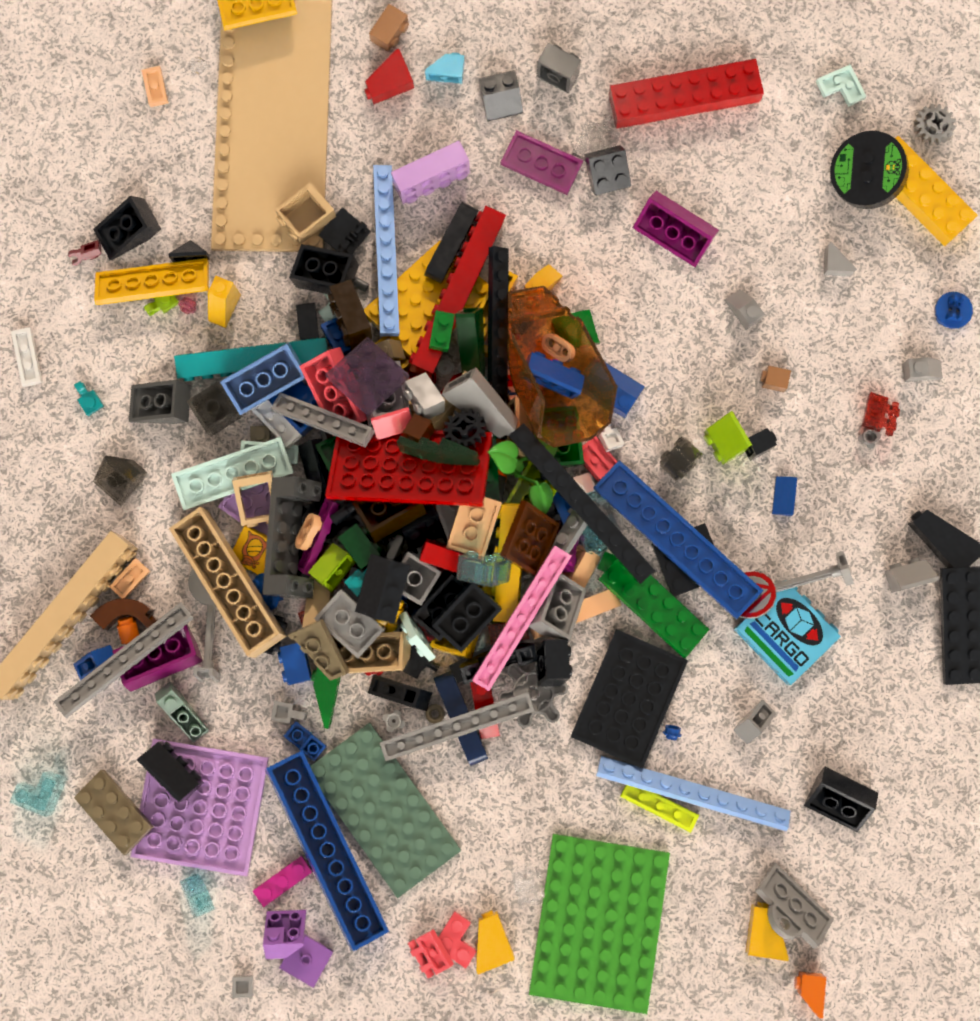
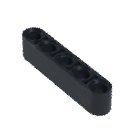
[424,202,479,284]

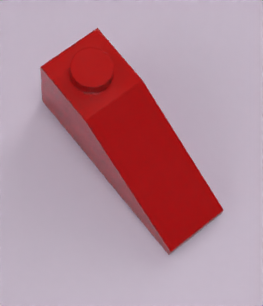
[470,682,500,739]

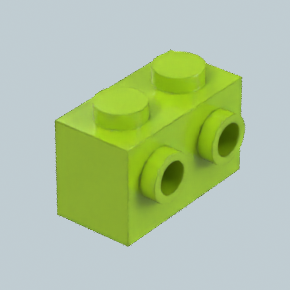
[308,543,356,592]

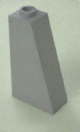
[441,368,519,438]

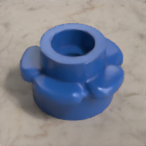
[663,725,682,740]

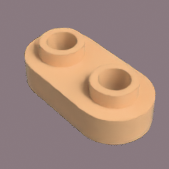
[542,334,575,362]
[295,513,322,551]

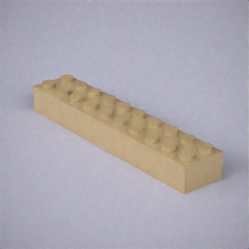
[0,531,138,700]

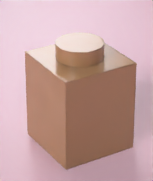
[760,366,791,392]

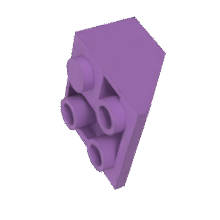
[263,910,306,959]

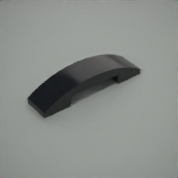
[459,643,538,684]

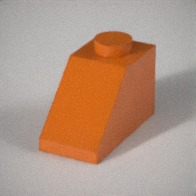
[794,971,827,1019]

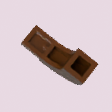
[90,598,158,630]

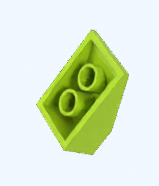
[703,411,752,465]

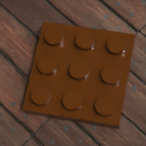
[500,500,560,577]

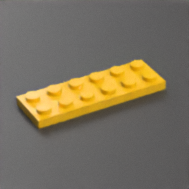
[94,258,209,305]

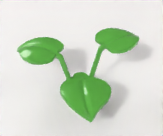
[487,428,558,514]

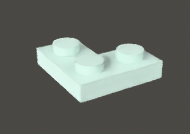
[816,64,867,107]

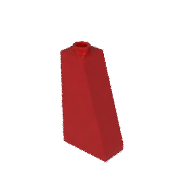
[419,538,494,582]

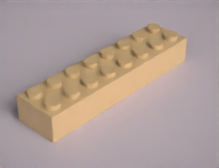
[169,507,286,658]

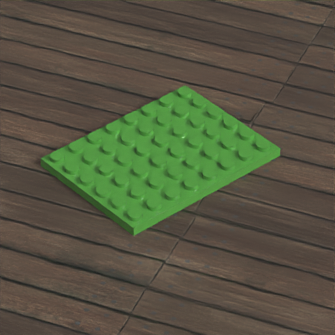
[529,834,670,1014]

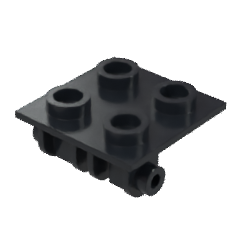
[318,207,371,254]

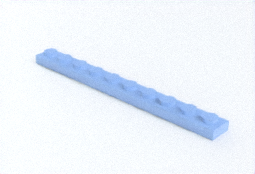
[373,165,399,336]
[596,756,791,831]

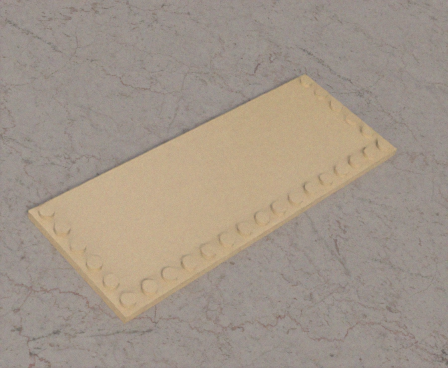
[211,0,332,252]

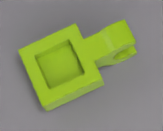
[144,295,179,316]

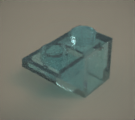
[179,874,215,919]

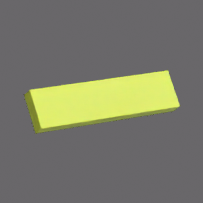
[620,785,699,833]

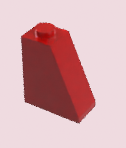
[364,49,414,105]

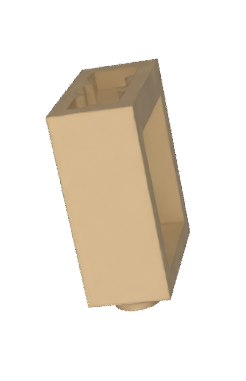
[275,182,336,244]
[232,471,274,528]

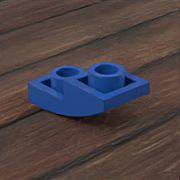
[283,720,327,762]

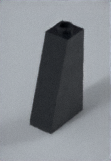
[908,510,980,568]

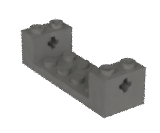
[263,476,322,598]

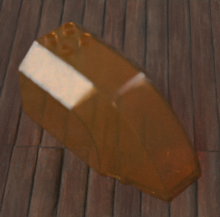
[507,286,618,448]

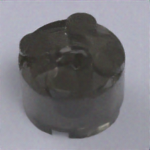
[659,437,703,482]

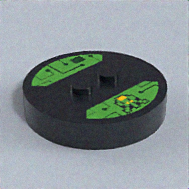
[830,131,909,209]

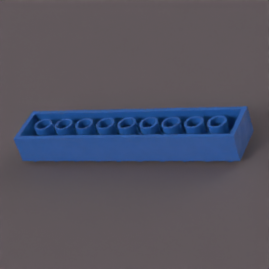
[265,751,389,952]

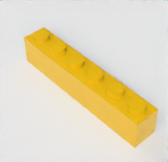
[492,503,522,623]

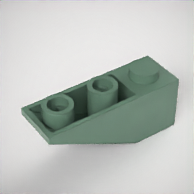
[155,682,209,743]

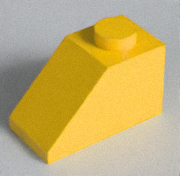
[524,264,563,304]

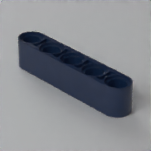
[433,670,488,767]

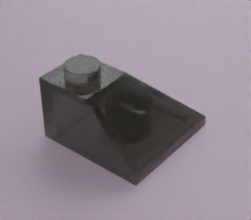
[93,455,147,506]

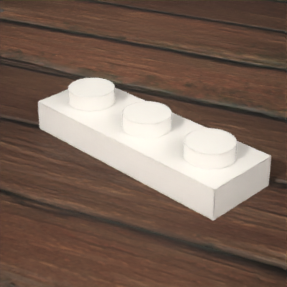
[11,327,43,387]
[251,400,302,449]

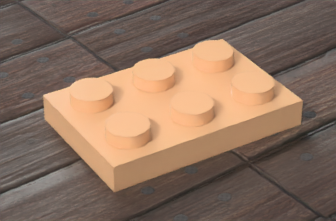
[446,497,502,559]

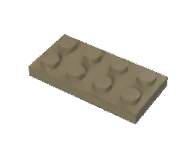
[74,770,154,855]

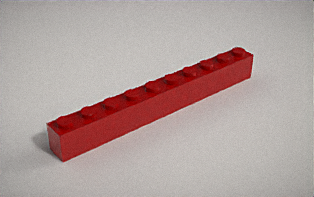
[408,206,506,379]

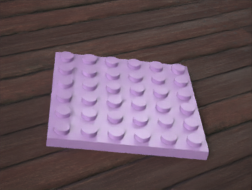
[131,739,269,877]

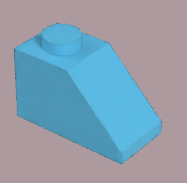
[425,53,465,84]

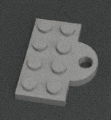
[755,863,834,949]

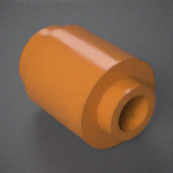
[117,616,139,645]

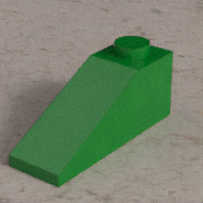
[311,667,341,729]

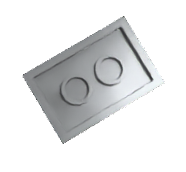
[314,589,385,659]

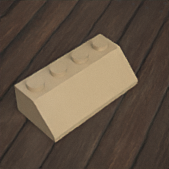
[332,631,411,674]

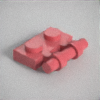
[407,929,454,978]

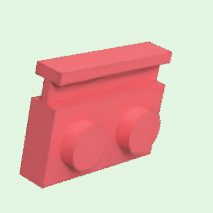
[582,436,618,482]

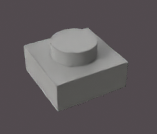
[232,975,254,998]

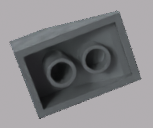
[129,380,191,424]

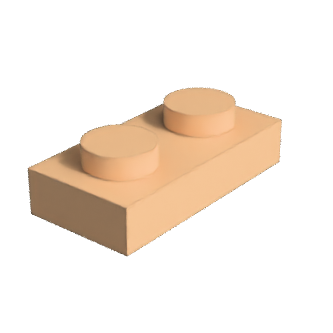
[142,66,169,107]
[109,558,151,599]

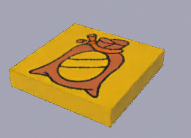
[233,525,267,575]

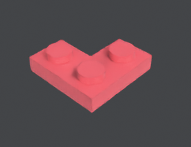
[438,911,477,968]

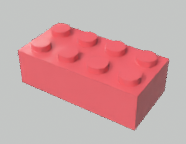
[299,347,367,436]

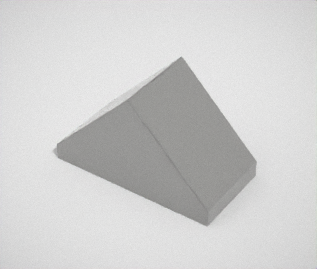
[824,242,857,277]

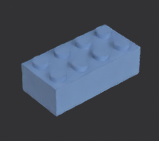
[220,342,305,415]

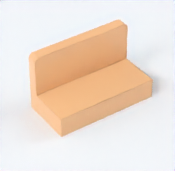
[562,544,601,588]

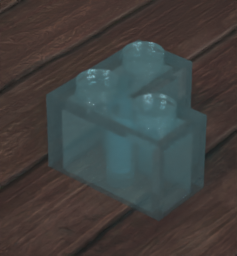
[456,551,511,587]
[9,771,68,817]

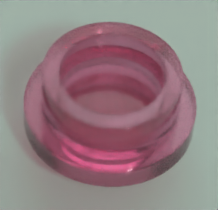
[178,297,197,314]

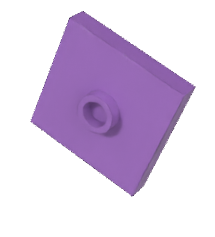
[279,934,334,988]

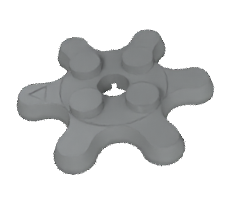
[498,662,568,728]

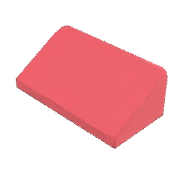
[371,407,412,440]

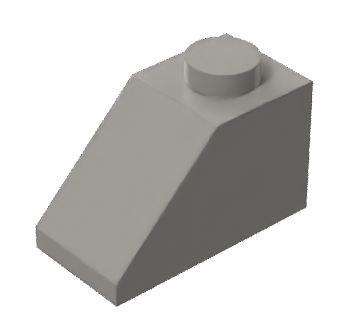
[724,289,765,330]
[902,357,943,382]
[734,699,776,744]

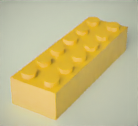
[895,135,978,247]

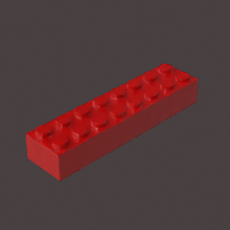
[609,58,764,129]

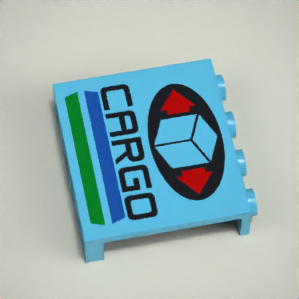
[734,580,841,685]

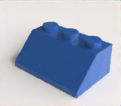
[520,351,585,399]
[582,357,645,418]

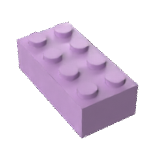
[391,141,470,204]

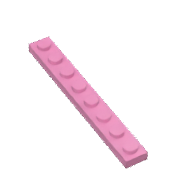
[472,545,571,691]

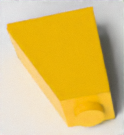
[208,276,241,328]
[745,901,789,961]
[476,910,515,975]

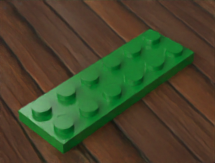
[598,558,710,658]

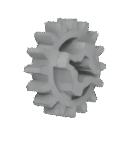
[914,104,956,145]

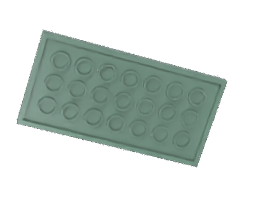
[310,722,461,898]

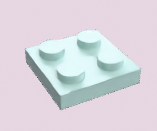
[399,611,436,662]

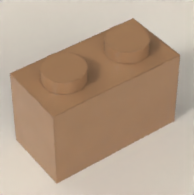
[369,4,409,52]

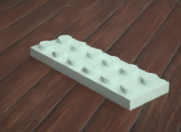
[171,437,294,510]

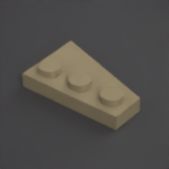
[287,619,349,681]

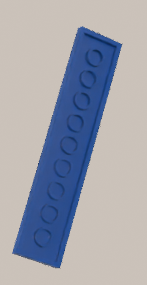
[593,460,764,620]

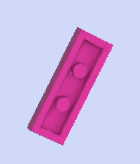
[253,856,313,907]

